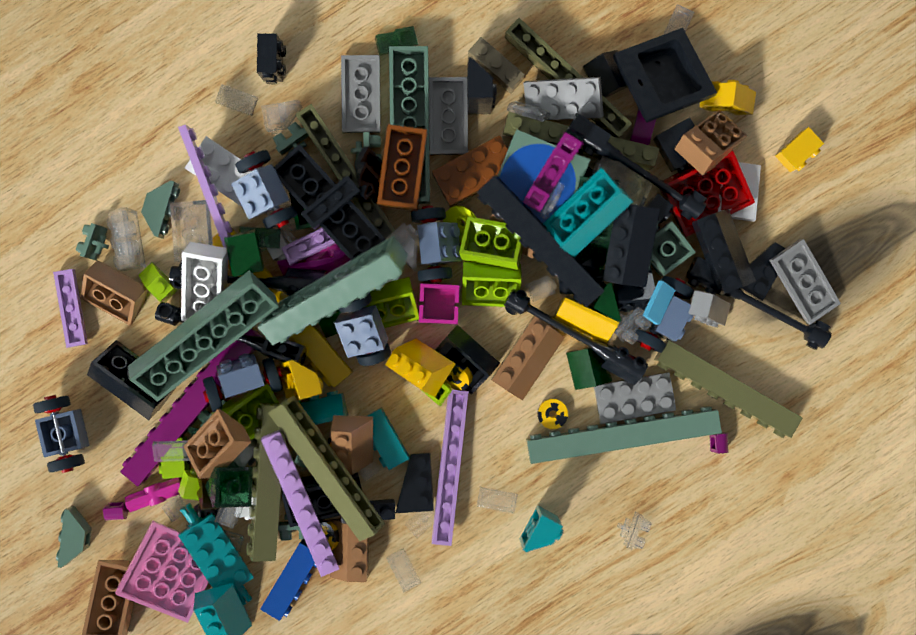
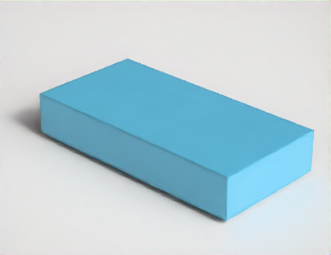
[643,281,675,325]

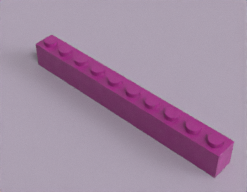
[120,328,264,487]

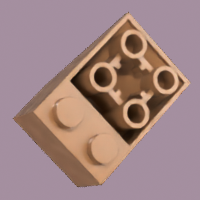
[675,110,748,175]

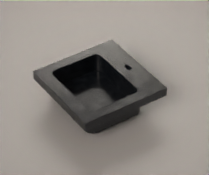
[613,28,717,123]

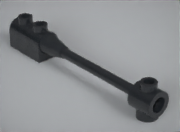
[566,113,707,220]
[685,257,832,350]
[169,262,326,296]
[504,288,648,385]
[155,302,307,365]

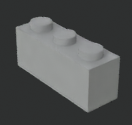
[689,291,730,328]

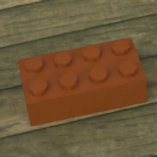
[377,124,428,211]
[432,135,508,208]

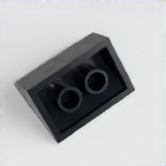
[435,325,500,395]

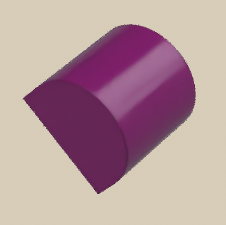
[710,432,729,454]
[103,502,128,520]

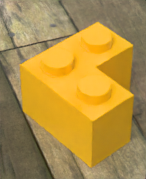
[700,80,756,115]

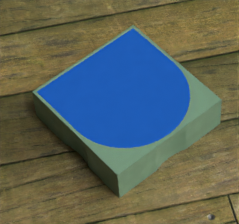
[498,129,590,224]

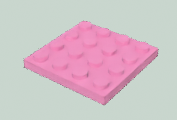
[115,521,208,623]

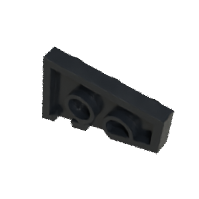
[740,242,786,301]
[395,453,434,513]

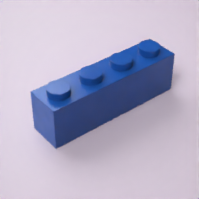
[260,539,317,621]

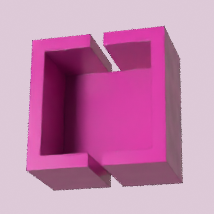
[419,284,459,324]

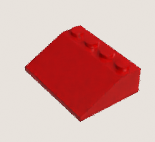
[660,150,755,237]

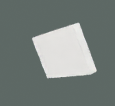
[718,162,761,222]

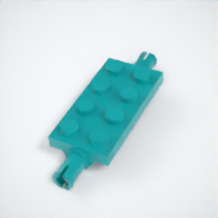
[178,503,254,605]

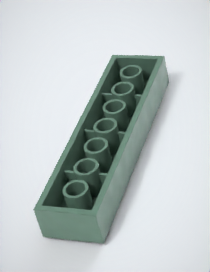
[389,46,430,204]
[258,236,408,345]
[128,270,279,401]

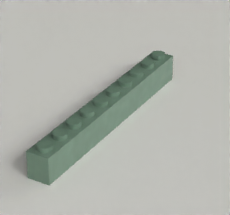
[526,406,722,464]

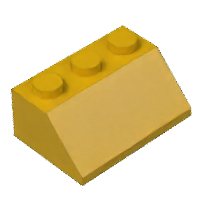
[553,298,619,344]
[385,338,455,397]
[276,360,323,400]

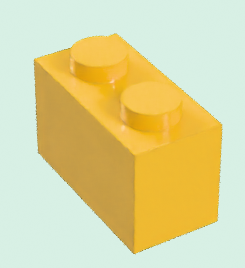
[775,127,824,172]

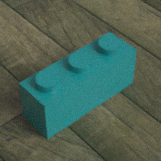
[367,407,410,470]

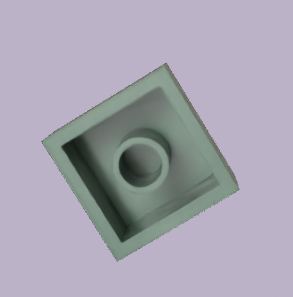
[651,222,695,277]

